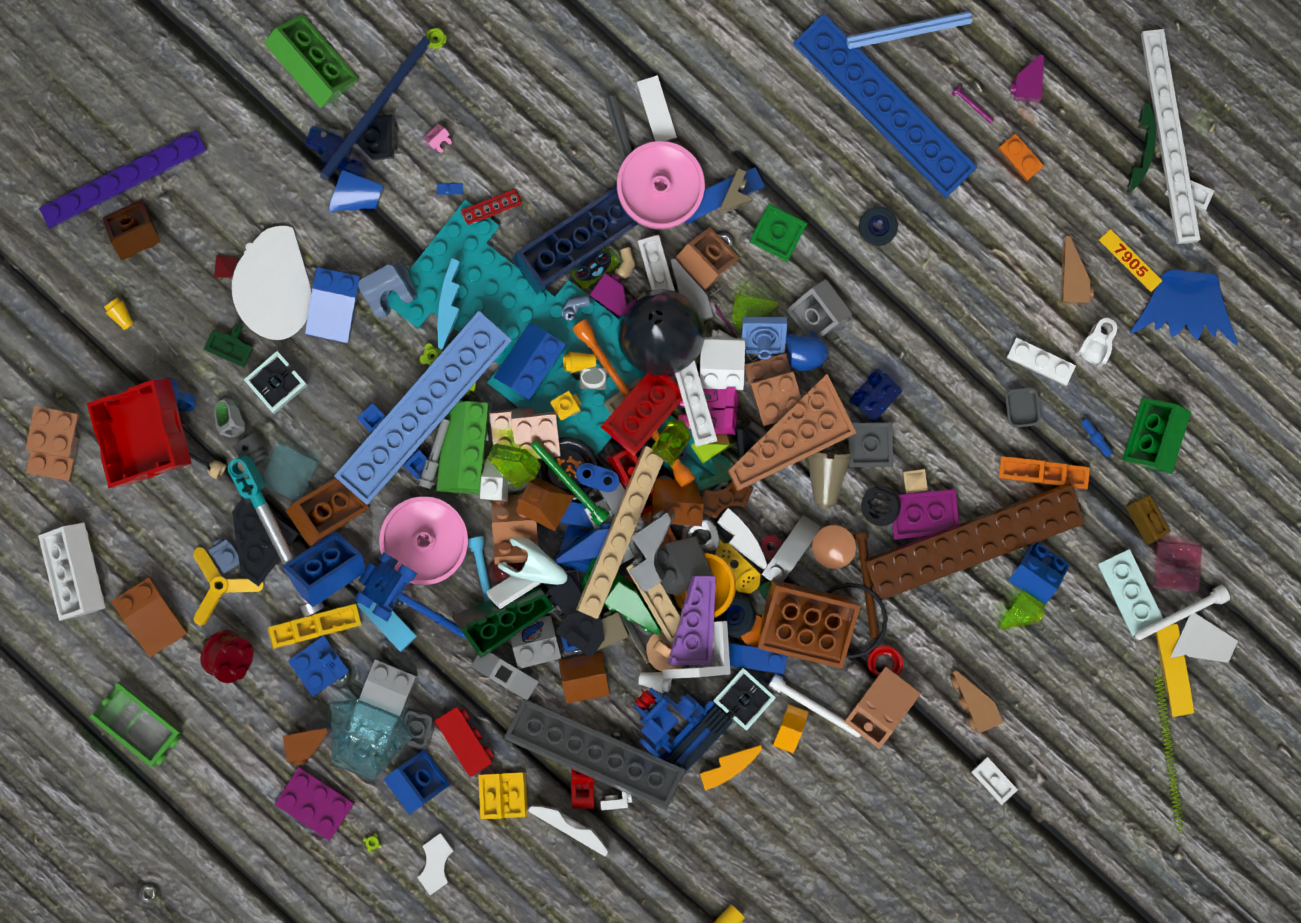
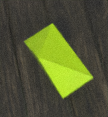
[691,434,736,463]

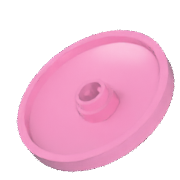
[617,141,705,229]
[379,497,468,585]

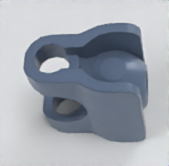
[358,262,418,318]

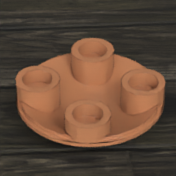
[812,524,857,569]

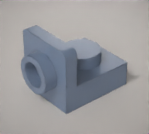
[209,538,240,574]

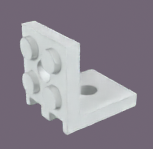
[663,621,730,679]

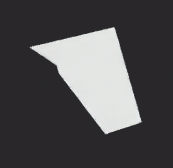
[1170,613,1238,662]

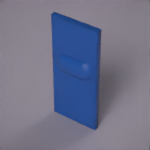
[437,183,463,195]

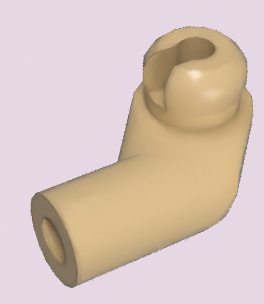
[615,247,635,279]

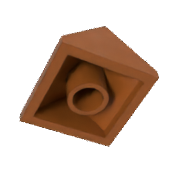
[558,652,610,704]

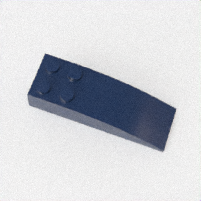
[512,186,639,294]

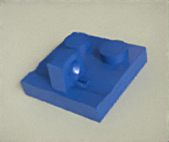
[288,635,350,697]

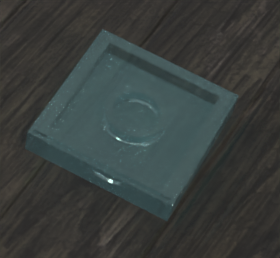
[262,444,319,501]

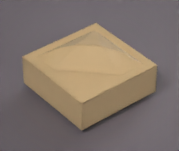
[903,469,928,494]

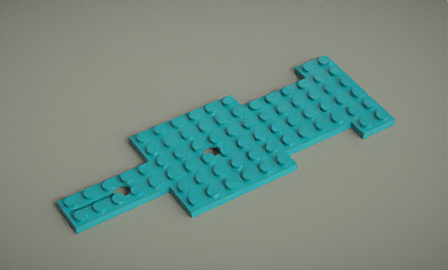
[387,199,731,496]

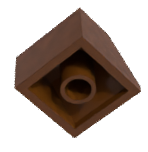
[103,200,161,261]

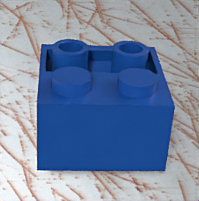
[1008,542,1071,605]

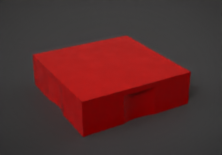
[87,378,192,488]

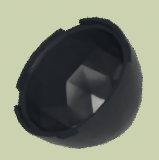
[617,289,705,376]

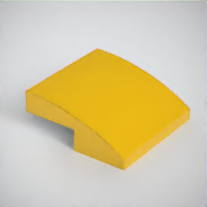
[478,772,528,819]

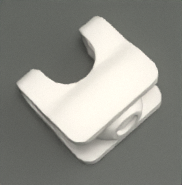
[1074,318,1117,367]

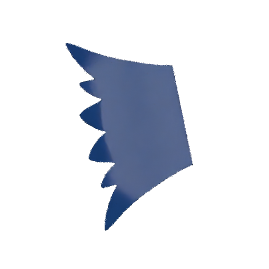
[1130,270,1237,346]

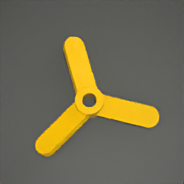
[193,547,264,626]

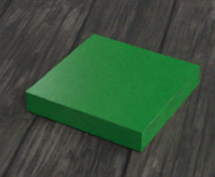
[749,204,808,263]

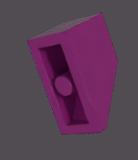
[1010,55,1044,102]
[590,274,627,318]

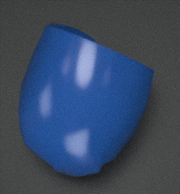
[786,330,829,371]

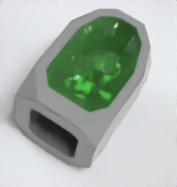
[214,398,245,437]

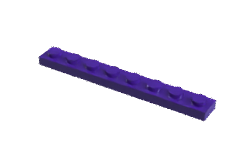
[39,131,207,229]

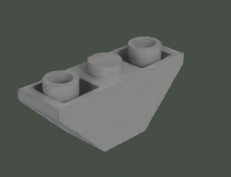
[471,652,539,700]

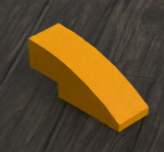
[700,745,762,791]

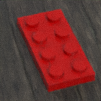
[601,374,683,456]

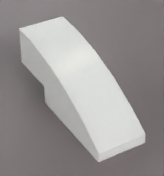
[717,508,767,570]

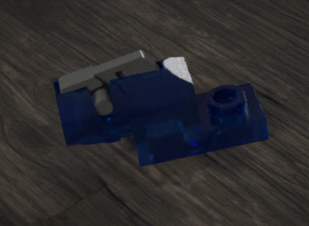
[305,126,367,178]

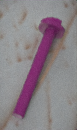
[952,85,994,124]

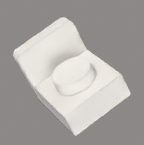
[600,791,632,810]

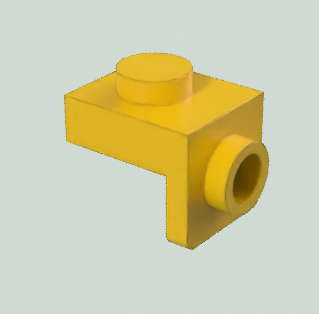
[551,391,582,420]

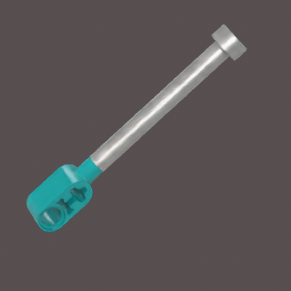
[228,455,324,617]

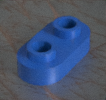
[576,463,619,492]

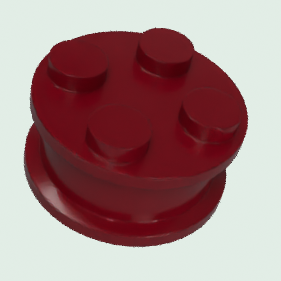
[200,630,254,683]

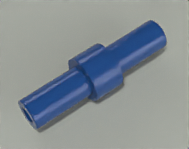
[1081,418,1114,458]

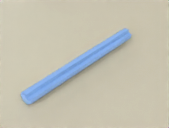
[846,11,972,49]

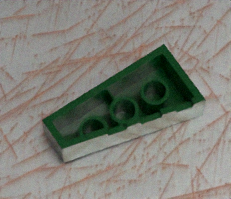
[452,585,554,658]

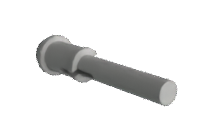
[418,419,450,489]

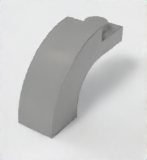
[761,515,821,582]

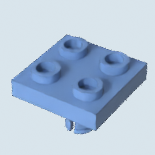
[741,317,787,360]

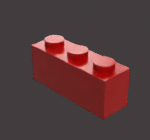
[606,447,653,515]
[435,707,494,777]

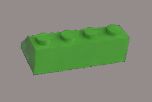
[264,14,359,108]
[437,401,489,495]

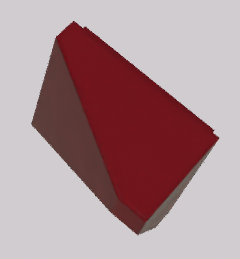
[214,255,238,279]

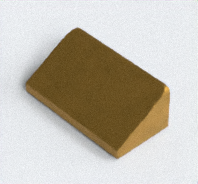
[1126,494,1171,545]

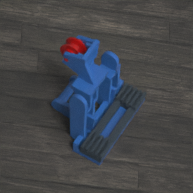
[633,687,733,775]

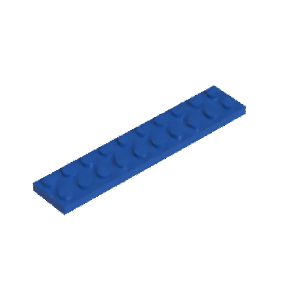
[793,13,977,199]

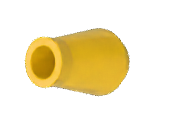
[104,297,134,331]
[563,352,596,373]

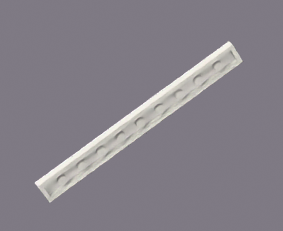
[1141,29,1200,244]
[638,235,717,447]

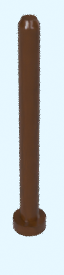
[853,533,879,639]

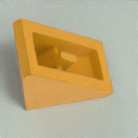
[773,704,809,753]

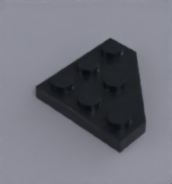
[232,497,299,587]

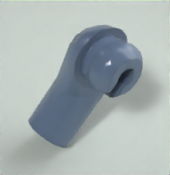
[562,295,590,321]

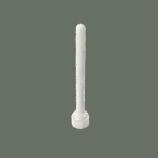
[1135,585,1230,640]
[767,673,861,737]

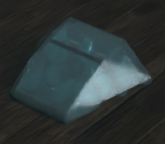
[330,699,414,781]

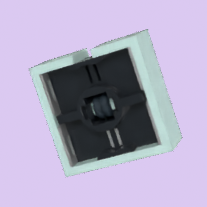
[244,351,308,414]
[713,668,776,731]

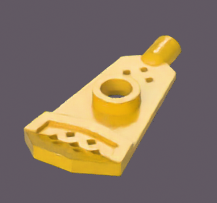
[715,537,761,593]

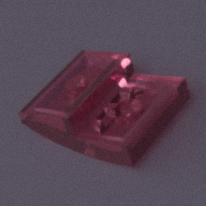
[1154,541,1202,591]

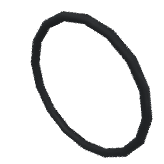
[826,582,888,658]

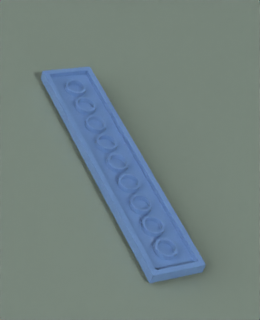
[334,310,512,505]

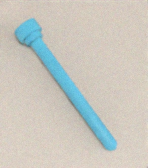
[468,536,491,602]

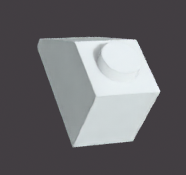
[480,456,510,501]

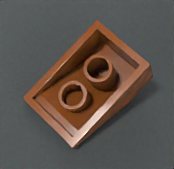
[286,478,370,547]
[111,577,188,657]

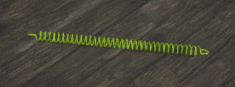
[1154,667,1184,834]

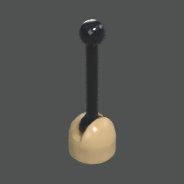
[189,452,226,480]

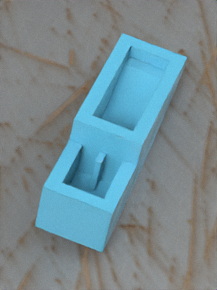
[357,602,418,652]

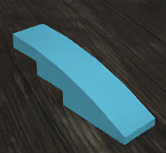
[437,258,461,351]

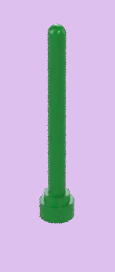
[531,441,610,526]

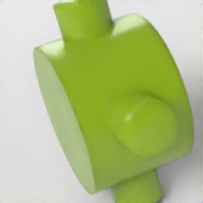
[363,833,382,852]

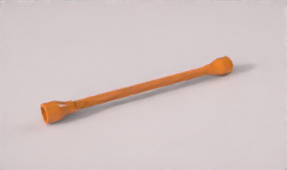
[572,319,696,488]

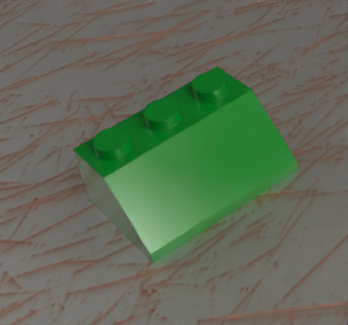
[1122,398,1191,474]

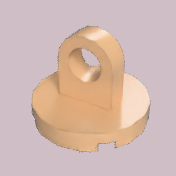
[646,630,685,672]

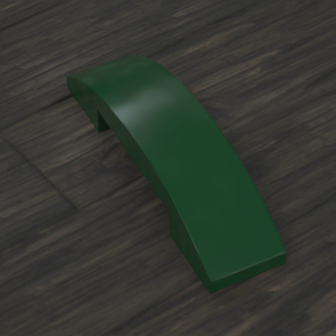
[1127,103,1156,192]

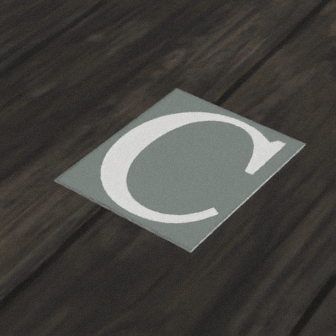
[580,367,607,390]

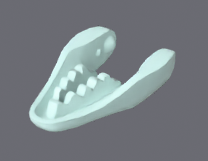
[498,536,568,585]

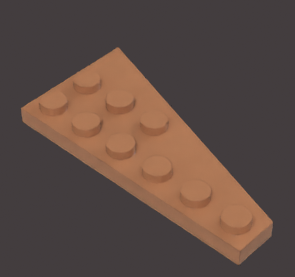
[728,374,856,491]

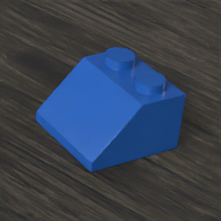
[384,749,451,815]

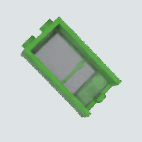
[89,682,182,767]

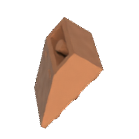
[844,666,921,749]

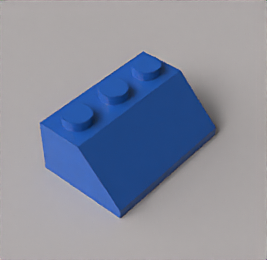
[494,323,566,402]
[283,531,366,607]

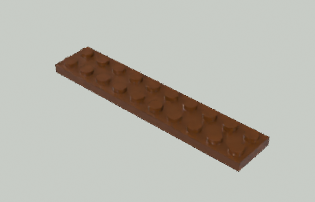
[864,483,1084,600]

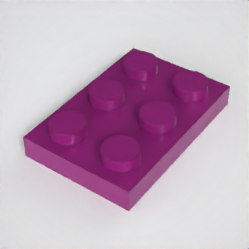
[892,489,959,540]
[274,767,355,841]

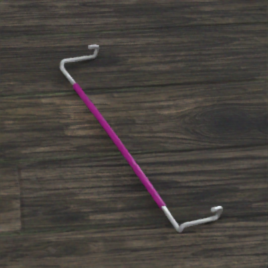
[708,288,759,362]

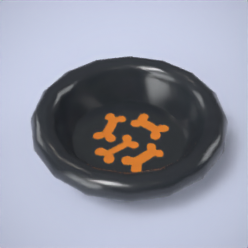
[534,437,599,501]

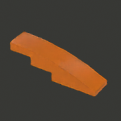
[999,456,1090,490]

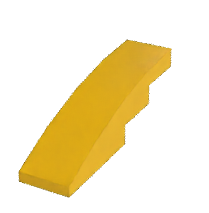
[267,604,362,649]
[1156,623,1194,717]

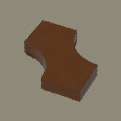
[701,481,754,519]

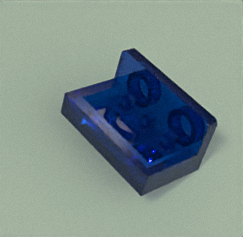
[849,369,903,423]

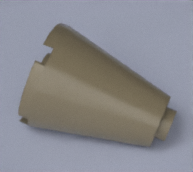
[808,448,851,509]

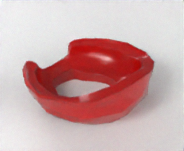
[867,646,903,677]

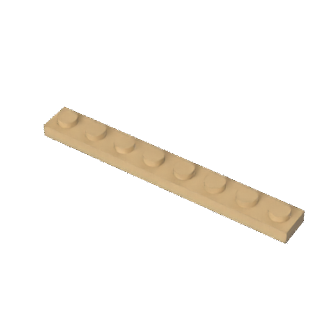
[576,446,664,619]

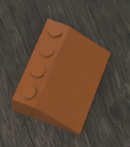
[757,579,861,669]

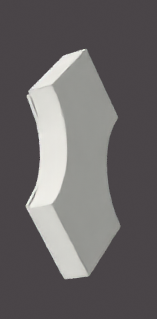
[417,833,453,895]

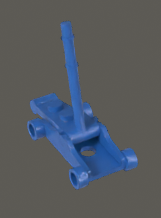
[354,552,466,638]

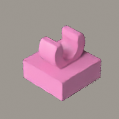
[422,124,452,153]

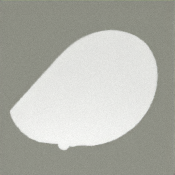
[232,226,311,340]

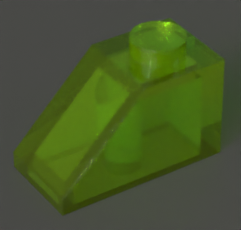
[731,294,779,328]
[487,444,541,489]
[997,591,1046,630]

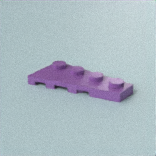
[667,575,716,665]

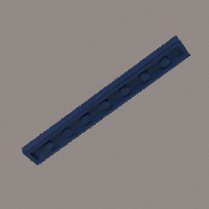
[320,36,430,181]

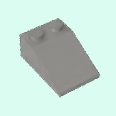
[351,660,418,738]

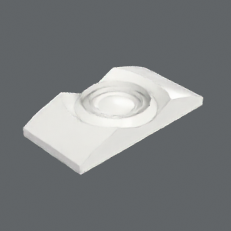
[528,805,608,856]

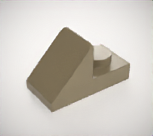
[719,168,753,214]

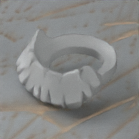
[687,518,719,551]

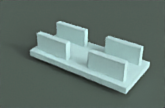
[1097,549,1163,636]

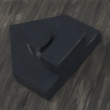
[356,114,397,160]
[556,612,604,658]

